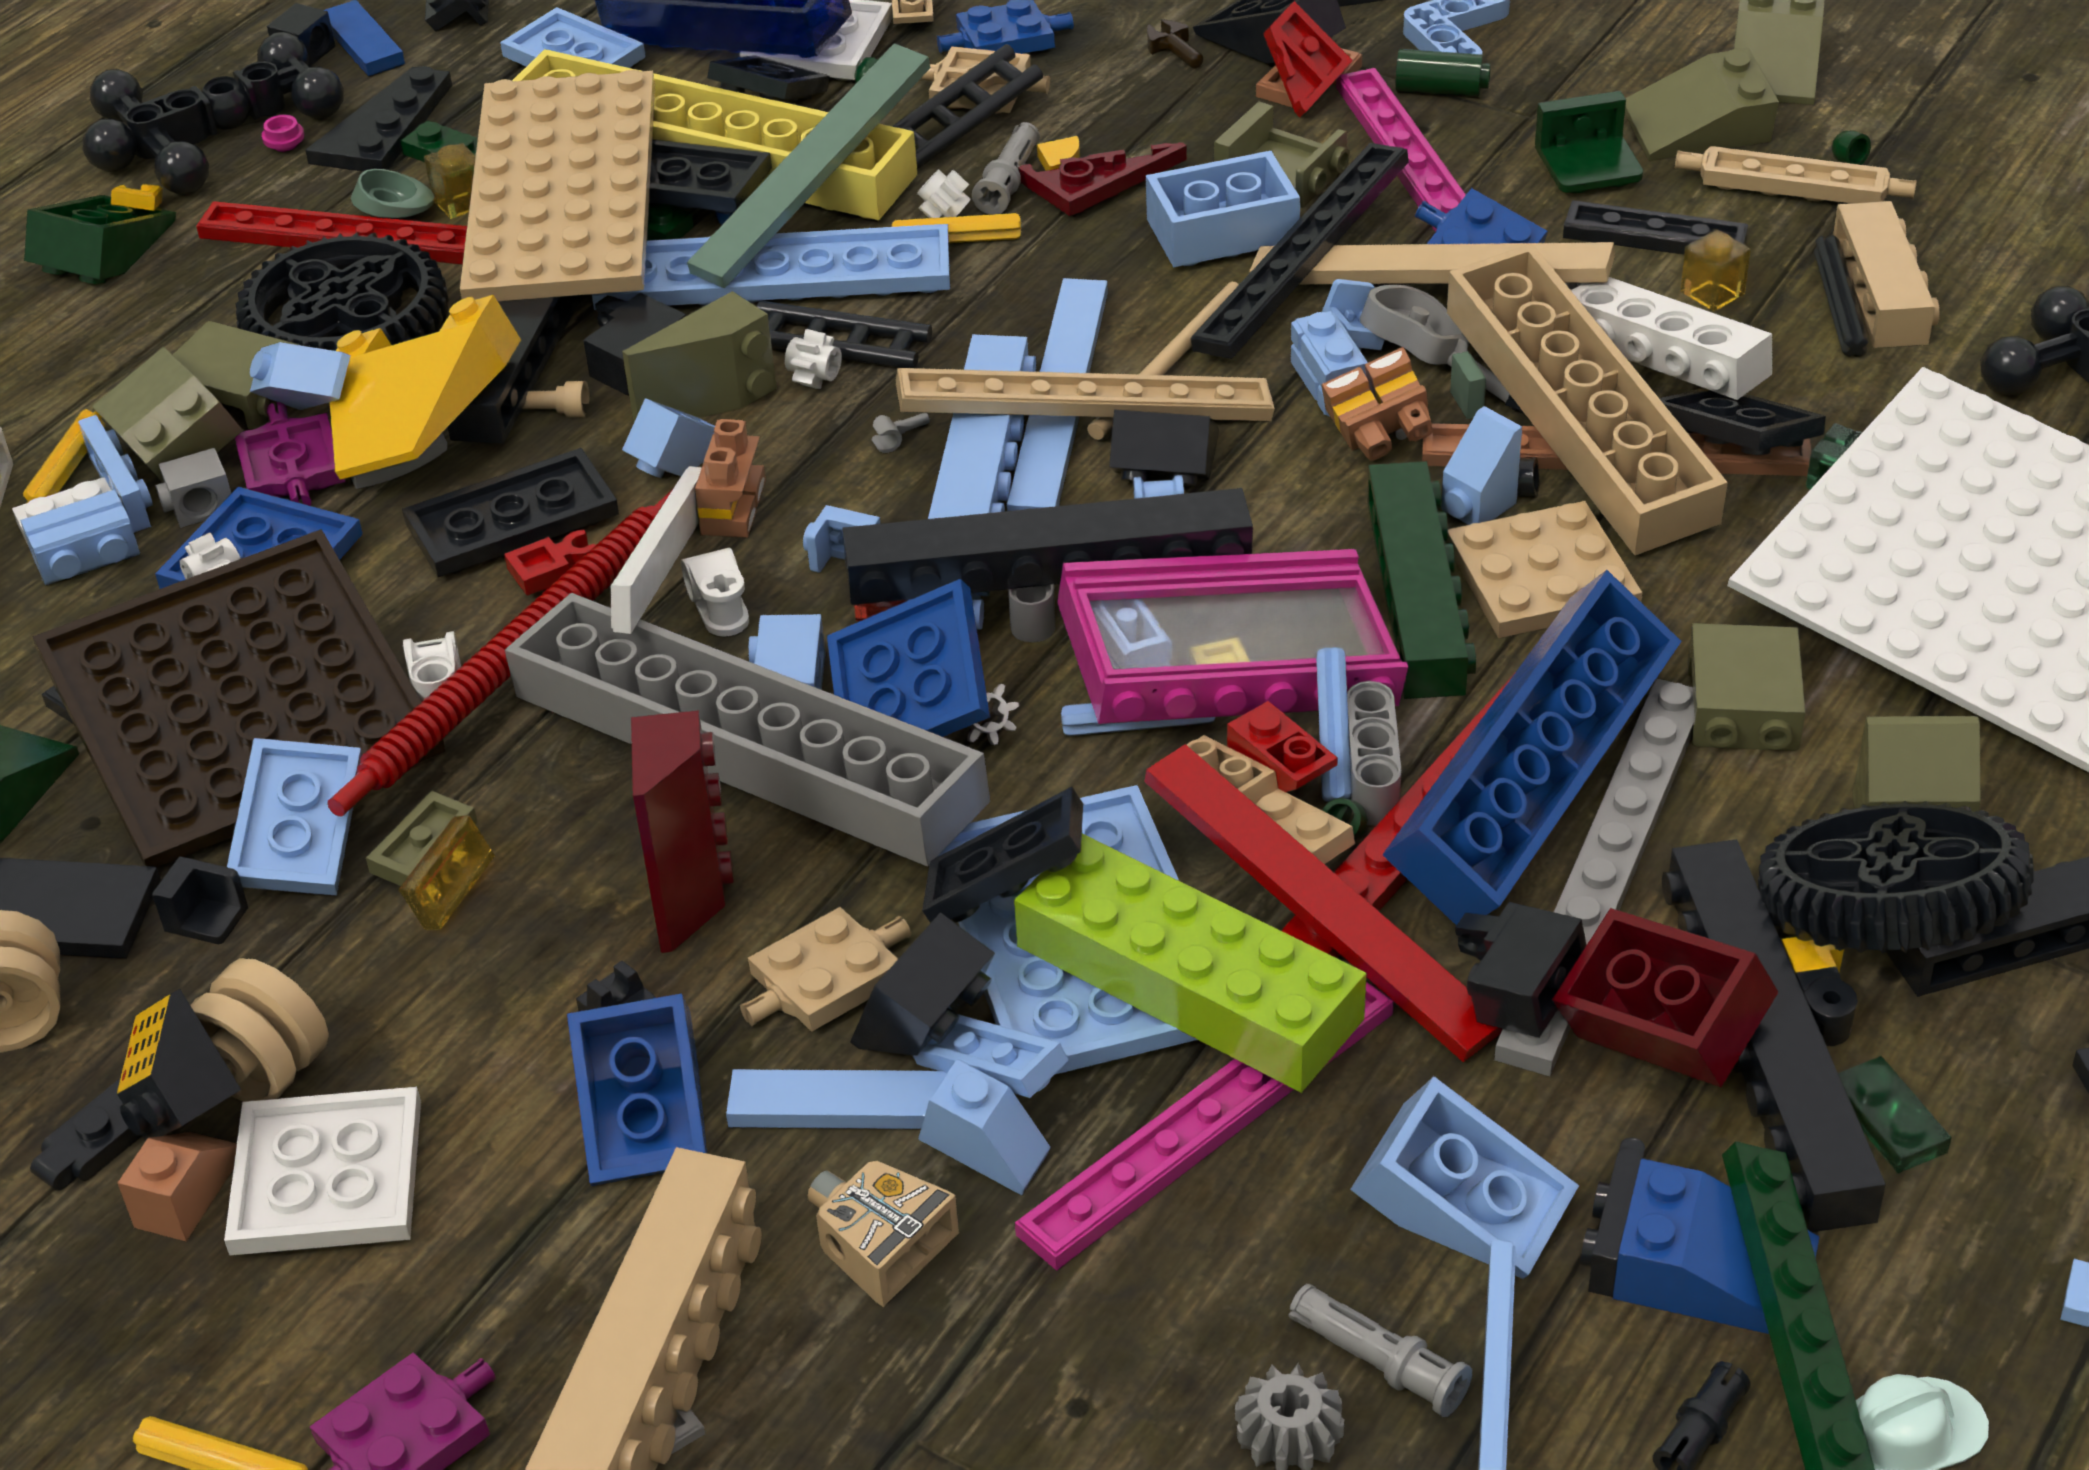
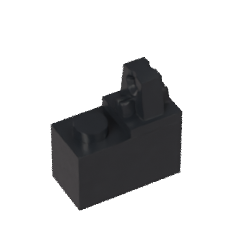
[583,293,686,396]
[1455,902,1587,1038]

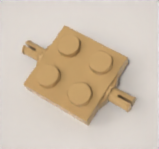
[920,46,1050,114]
[740,907,911,1032]

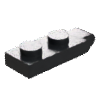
[30,1079,142,1191]
[1580,1137,1645,1297]

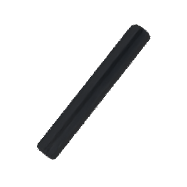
[1814,235,1869,357]

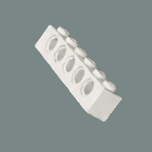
[1565,277,1772,400]

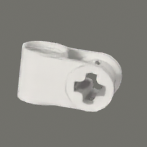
[681,548,749,637]
[403,631,461,702]

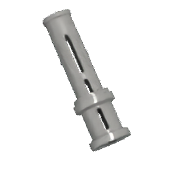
[972,122,1040,215]
[1289,1284,1472,1417]

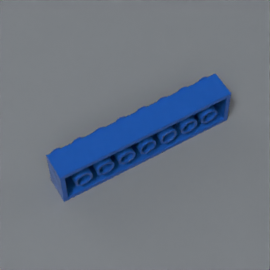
[1382,570,1682,925]

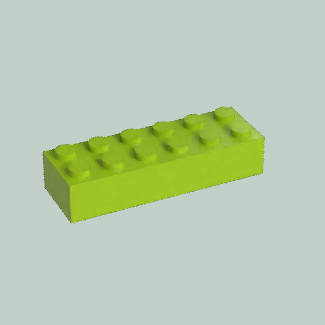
[1014,833,1366,1093]

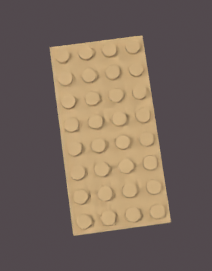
[460,70,655,301]

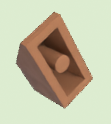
[118,1132,237,1241]

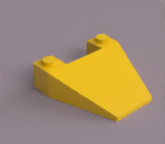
[330,295,521,480]

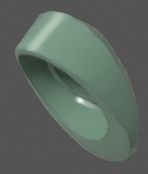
[351,169,435,219]

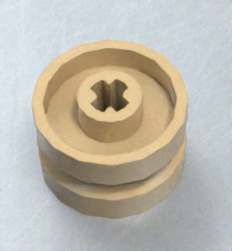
[0,910,60,1053]
[190,958,329,1102]

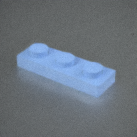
[78,415,153,533]
[913,1014,1069,1098]

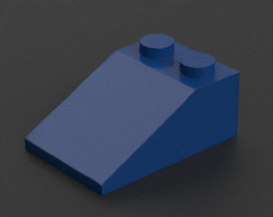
[567,993,707,1186]
[1613,1158,1819,1334]

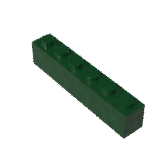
[1367,461,1476,699]

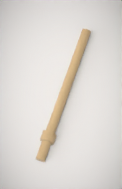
[1087,281,1239,440]

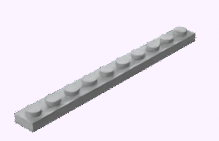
[1495,678,1694,1076]

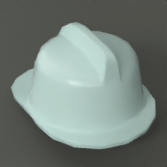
[1856,1374,1989,1470]

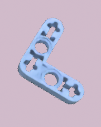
[1403,0,1510,54]

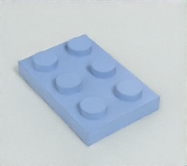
[500,7,646,68]
[227,738,362,896]

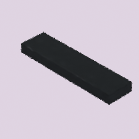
[1563,200,1748,262]

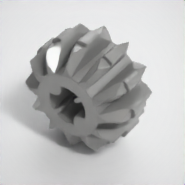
[1235,1363,1344,1470]

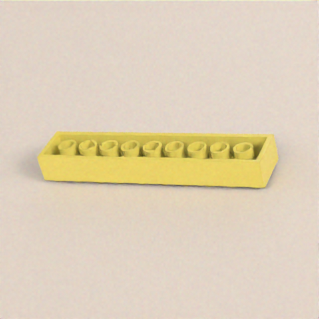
[512,49,917,220]

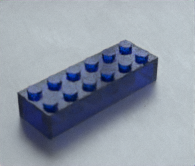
[595,0,852,58]

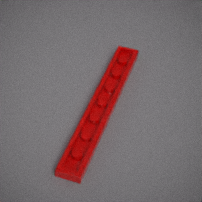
[196,201,467,265]
[1144,744,1503,1062]

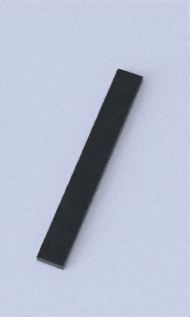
[1190,143,1409,359]

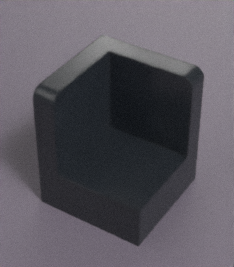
[152,856,248,944]

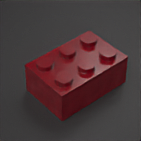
[1552,908,1779,1087]

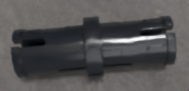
[1652,1361,1751,1470]

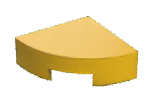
[1037,136,1080,171]
[111,184,163,211]

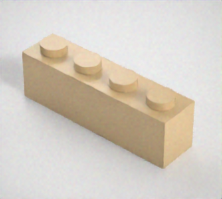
[1833,201,1939,348]

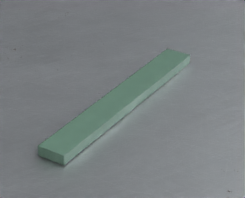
[687,44,931,288]

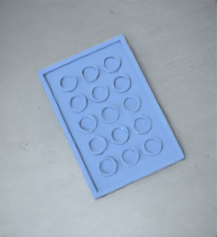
[936,785,1198,1075]

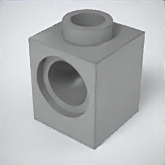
[155,448,231,528]

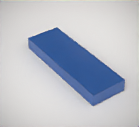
[324,0,405,76]

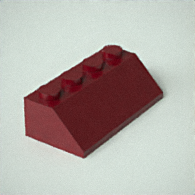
[631,710,734,953]

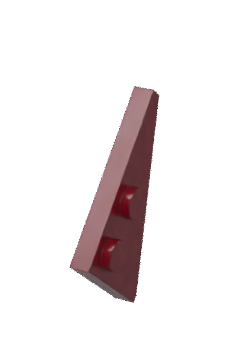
[1018,142,1187,216]

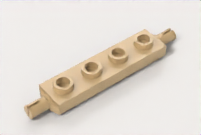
[1675,146,1917,204]

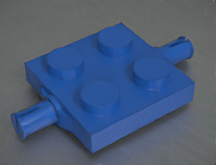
[937,0,1074,54]
[1415,188,1548,244]

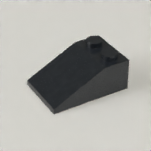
[1193,0,1346,64]

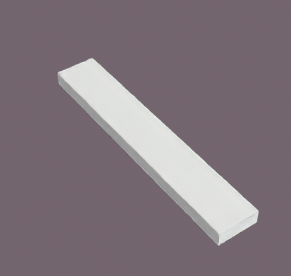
[611,466,701,634]

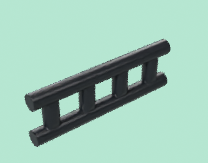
[892,44,1043,170]
[757,301,932,368]

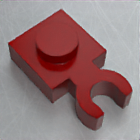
[504,530,596,596]

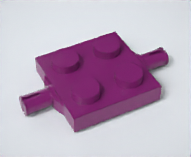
[235,402,345,506]
[310,1352,496,1470]

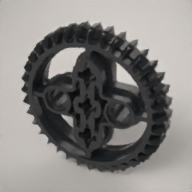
[235,232,449,351]
[1757,801,2034,954]

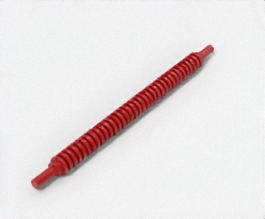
[327,488,674,817]

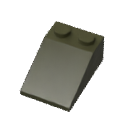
[1734,0,1825,105]
[1625,48,1779,161]
[622,291,777,422]
[92,346,243,483]

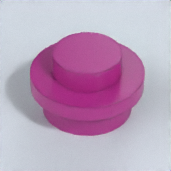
[261,115,304,152]

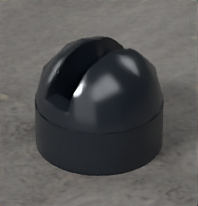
[1517,458,1540,497]

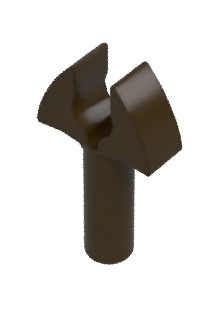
[1147,19,1204,68]

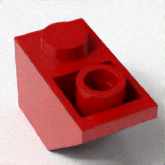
[1227,701,1338,792]

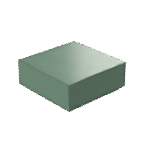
[1450,351,1486,419]

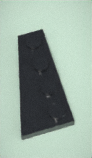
[305,66,452,172]

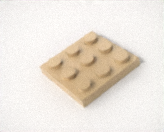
[1446,501,1642,638]

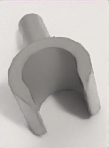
[872,413,930,453]

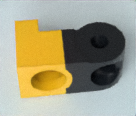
[1781,937,1858,1046]

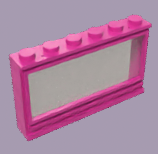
[1057,549,1408,724]

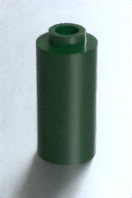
[1395,49,1491,97]

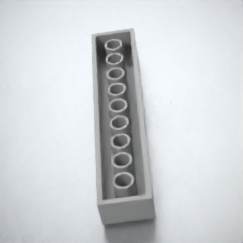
[505,593,990,867]

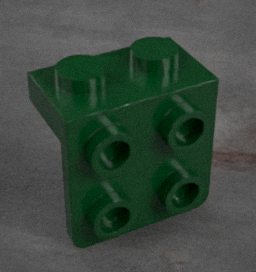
[1535,91,1643,193]

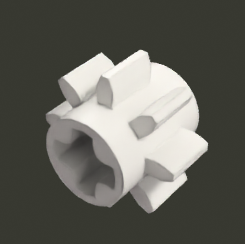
[917,169,971,218]
[785,329,842,389]
[180,532,241,579]
[967,684,1019,745]

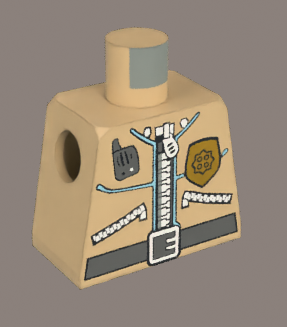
[808,1161,959,1307]

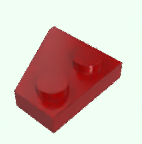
[1263,1,1353,118]

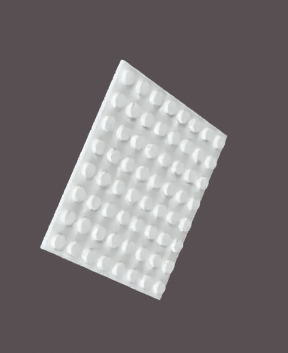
[1727,367,2089,772]

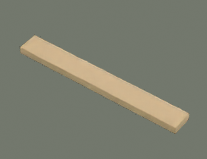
[1249,242,1615,285]
[896,368,1275,421]

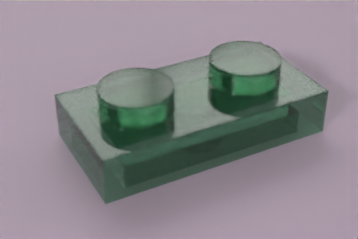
[1838,1056,1952,1173]

